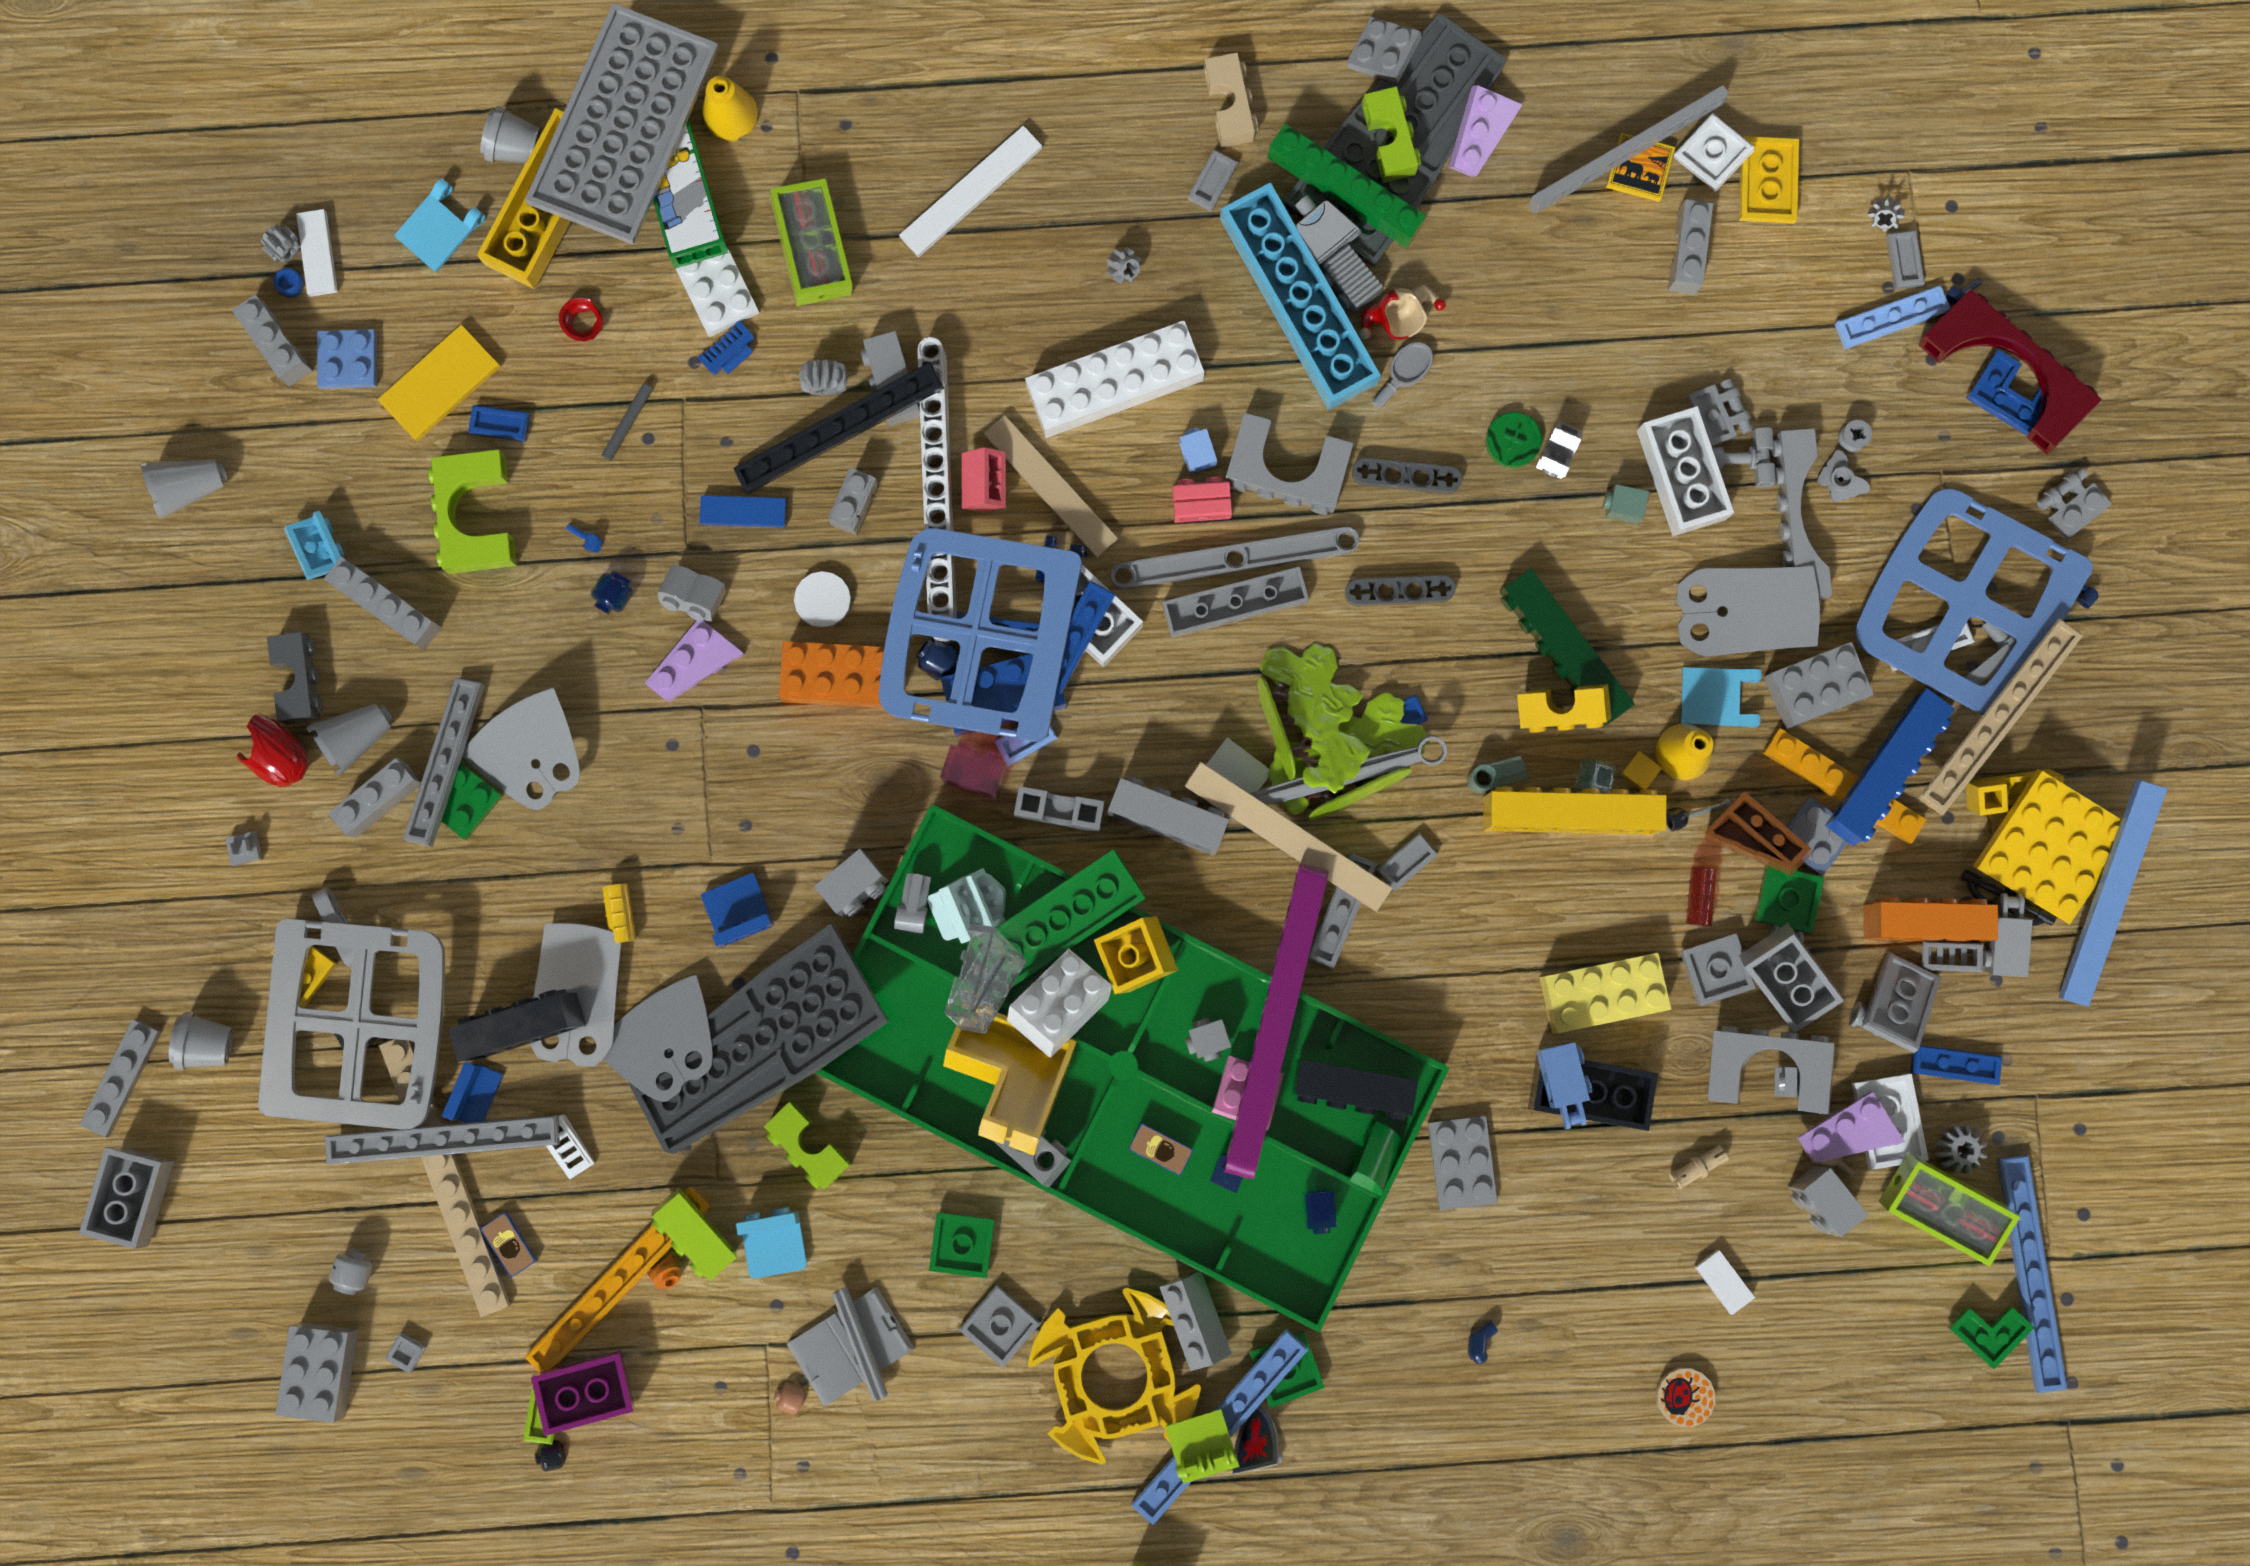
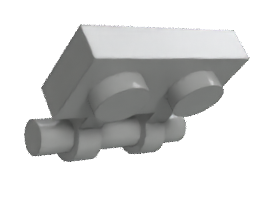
[1686,379,1753,447]
[2037,468,2112,540]

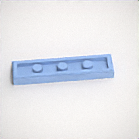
[1834,285,1951,350]

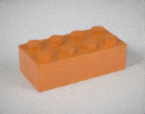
[779,641,885,708]
[1863,897,1998,942]

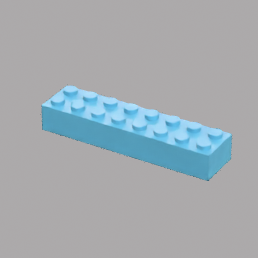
[1220,182,1381,411]

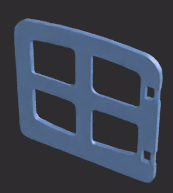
[1855,489,2093,715]
[879,528,1082,742]

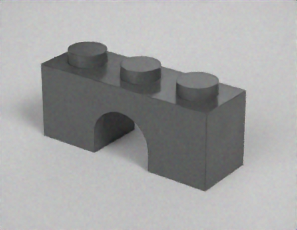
[267,632,323,725]

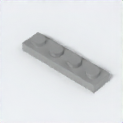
[80,1019,162,1137]

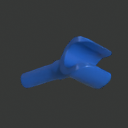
[566,523,602,553]

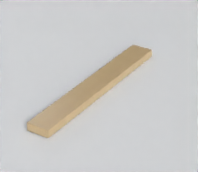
[1918,618,2083,815]
[1184,761,1393,912]

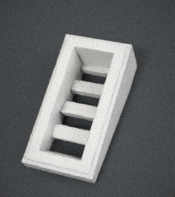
[546,1114,595,1179]

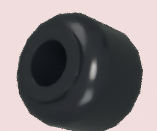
[534,1440,565,1472]

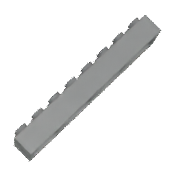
[1162,567,1309,639]

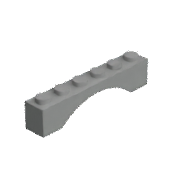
[1771,429,1832,601]

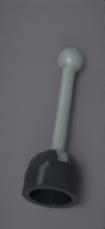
[1666,798,1733,832]

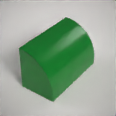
[1349,1121,1402,1196]

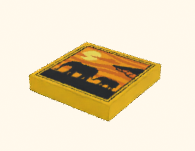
[1606,132,1675,202]

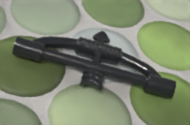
[1960,869,2057,926]

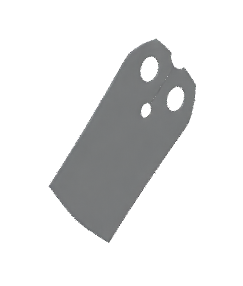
[1677,566,1820,656]
[530,923,621,1066]

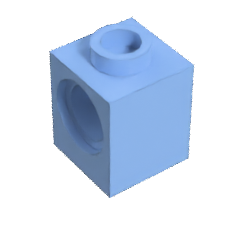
[1179,428,1217,475]

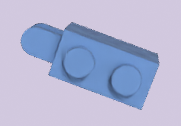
[1536,1042,1592,1129]

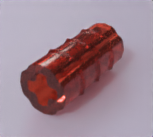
[1686,867,1717,927]

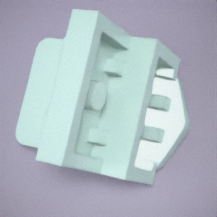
[927,868,1006,944]

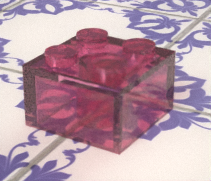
[940,742,1008,801]

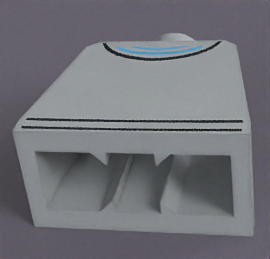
[1295,195,1362,267]

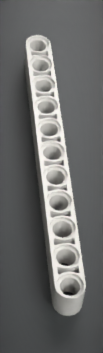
[918,337,957,644]

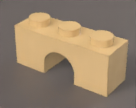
[1204,53,1258,148]

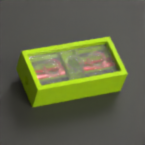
[770,178,852,306]
[1879,1152,2020,1267]

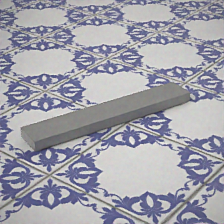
[403,677,485,847]

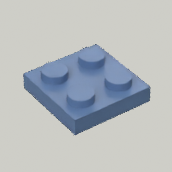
[317,329,377,389]

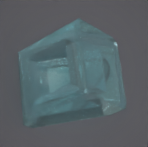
[1576,759,1617,793]

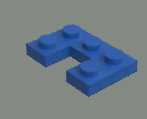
[1966,349,2041,436]

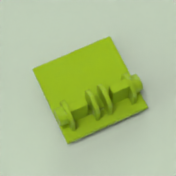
[1165,1409,1239,1484]

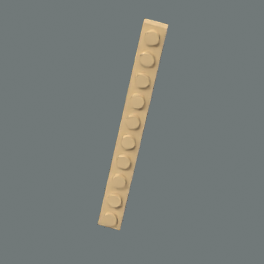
[379,1039,511,1318]

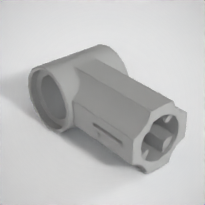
[894,873,931,934]

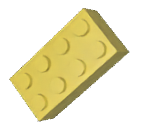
[1539,953,1671,1034]

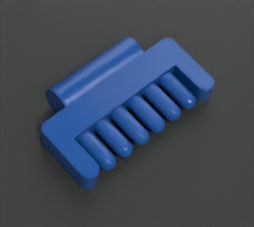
[698,321,755,375]

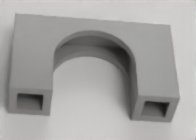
[1225,413,1353,515]
[1708,1026,1835,1114]

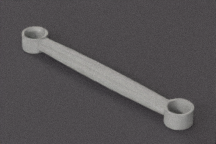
[1224,735,1447,820]

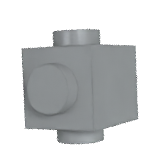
[1185,1018,1231,1062]

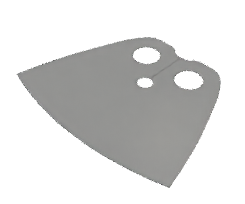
[462,688,580,810]
[594,975,713,1102]

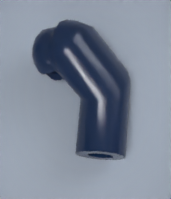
[1468,1320,1499,1364]

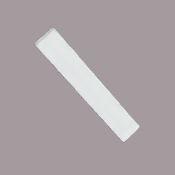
[899,126,1042,258]

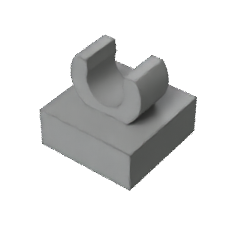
[225,831,263,866]

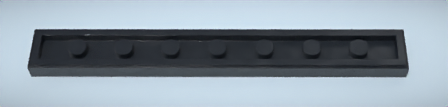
[733,362,945,494]

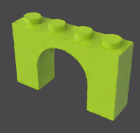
[428,450,517,574]

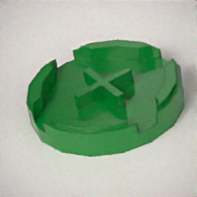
[1485,411,1543,469]

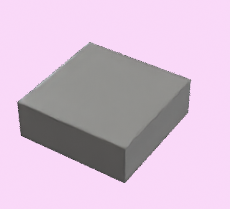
[385,1332,427,1374]

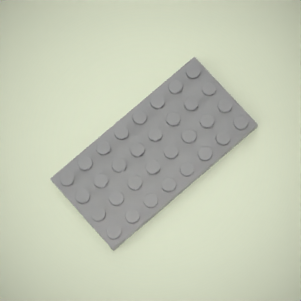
[525,3,719,245]

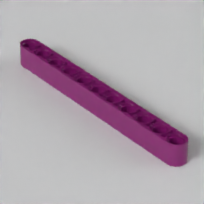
[1224,863,1329,1180]

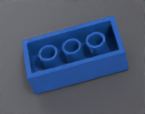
[940,654,1066,737]

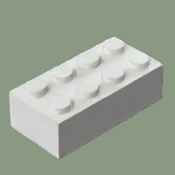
[1637,406,1734,536]

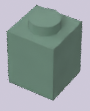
[1603,484,1649,524]

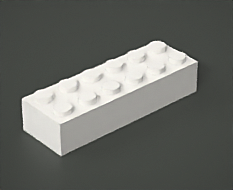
[1025,321,1204,438]

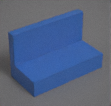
[442,1061,504,1123]

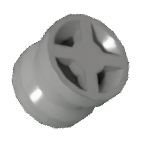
[1838,420,1872,452]

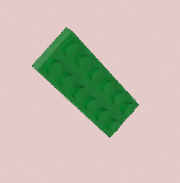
[972,849,1147,993]

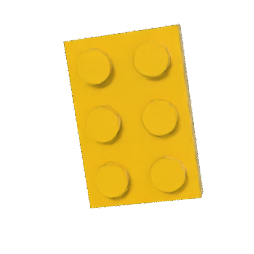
[1739,136,1799,224]

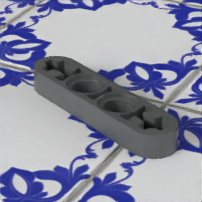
[1351,458,1462,494]
[1344,576,1456,607]

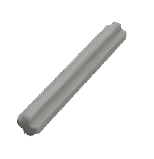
[832,1288,888,1401]

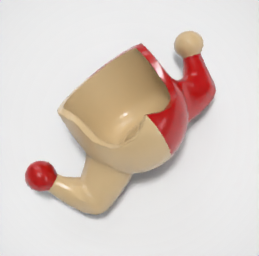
[1359,285,1446,340]

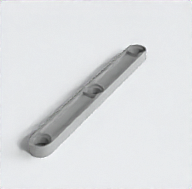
[1111,527,1359,590]

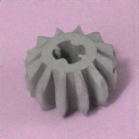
[799,359,848,396]
[1935,1125,1987,1174]

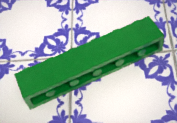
[1267,124,1426,249]

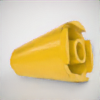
[702,76,758,141]
[1655,724,1713,781]

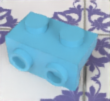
[284,510,344,580]

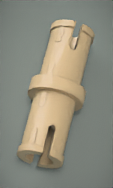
[1669,1145,1729,1190]

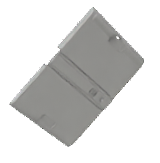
[787,1287,915,1406]

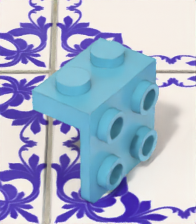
[736,1207,807,1279]

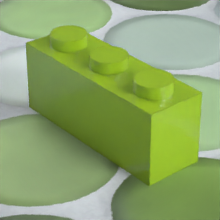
[651,1187,737,1281]

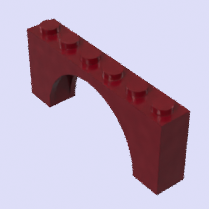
[1918,289,2102,456]

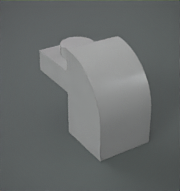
[1536,420,1583,479]
[1774,1067,1800,1097]

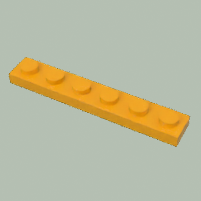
[1763,728,1927,844]

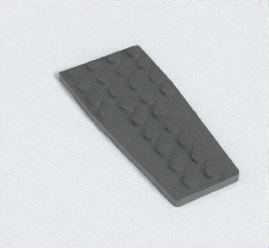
[1283,15,1506,268]
[629,924,889,1154]

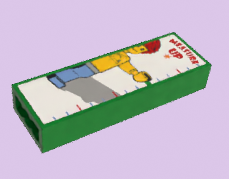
[653,118,729,269]

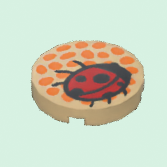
[1656,1367,1716,1427]

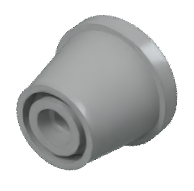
[480,105,541,163]
[169,1012,234,1071]

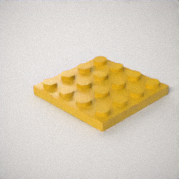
[1973,769,2122,925]

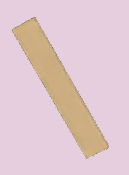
[984,415,1118,559]

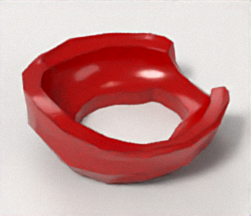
[558,297,603,342]

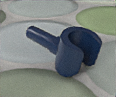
[1946,278,1982,305]
[2077,584,2099,609]

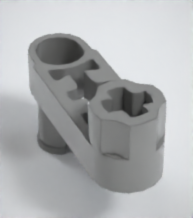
[1964,622,2016,686]

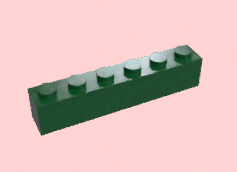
[1500,568,1635,728]

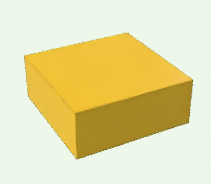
[1620,751,1662,790]

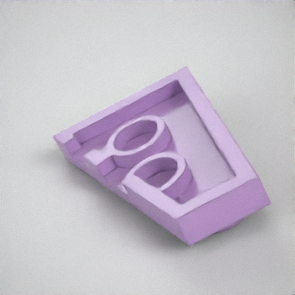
[1448,85,1523,177]
[645,621,745,702]
[1797,1092,1905,1163]

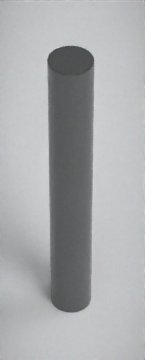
[601,383,653,461]

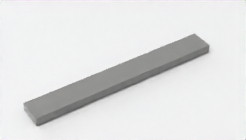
[1528,85,1728,214]
[325,1115,560,1165]

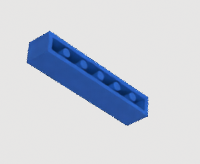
[1825,688,1955,846]

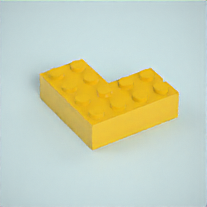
[943,1002,1077,1155]

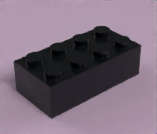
[448,989,586,1062]
[1528,1055,1658,1131]
[1291,1059,1418,1121]

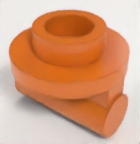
[647,1254,682,1289]

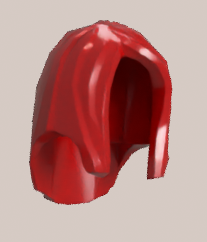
[236,713,310,788]

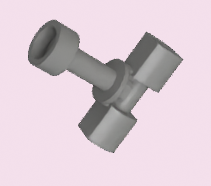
[1712,427,1776,488]

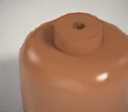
[774,1382,806,1414]

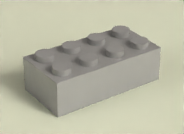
[1108,776,1229,856]

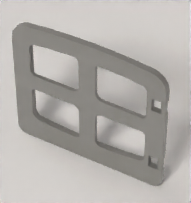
[258,919,445,1129]

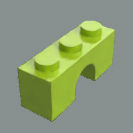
[1361,86,1421,183]
[764,1101,852,1190]

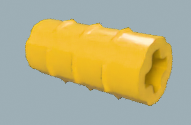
[602,883,636,943]

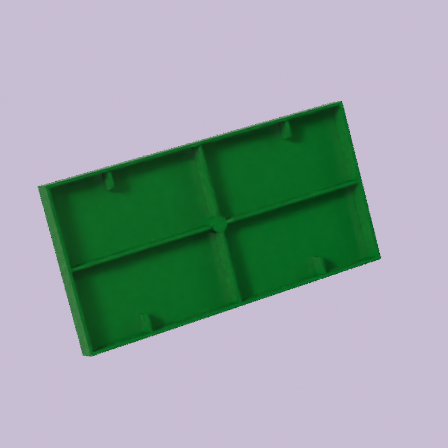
[815,804,1450,1333]

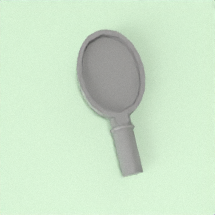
[1372,342,1433,410]

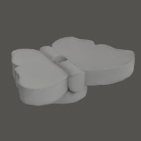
[1817,450,1870,502]

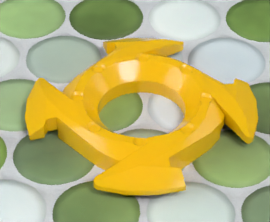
[1028,1287,1201,1464]

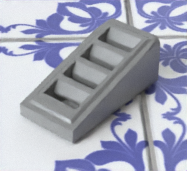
[1922,941,1983,973]

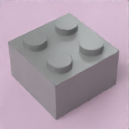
[1788,1165,1868,1237]

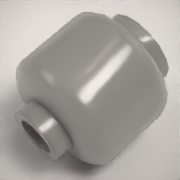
[329,1249,373,1295]

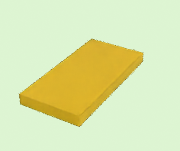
[377,325,501,442]

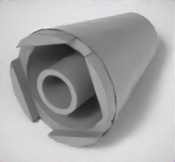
[141,459,228,518]
[306,704,393,776]

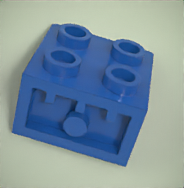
[701,873,775,948]

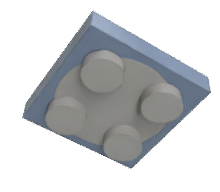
[1786,796,1848,877]

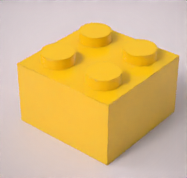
[1094,916,1178,994]

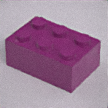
[531,1350,635,1436]

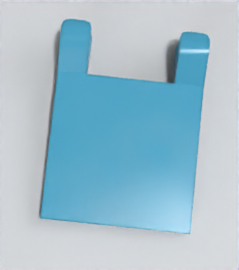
[394,179,486,273]
[1681,667,1762,728]

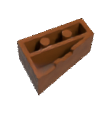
[1705,791,1811,876]

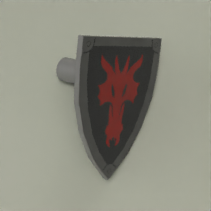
[1232,1405,1283,1475]

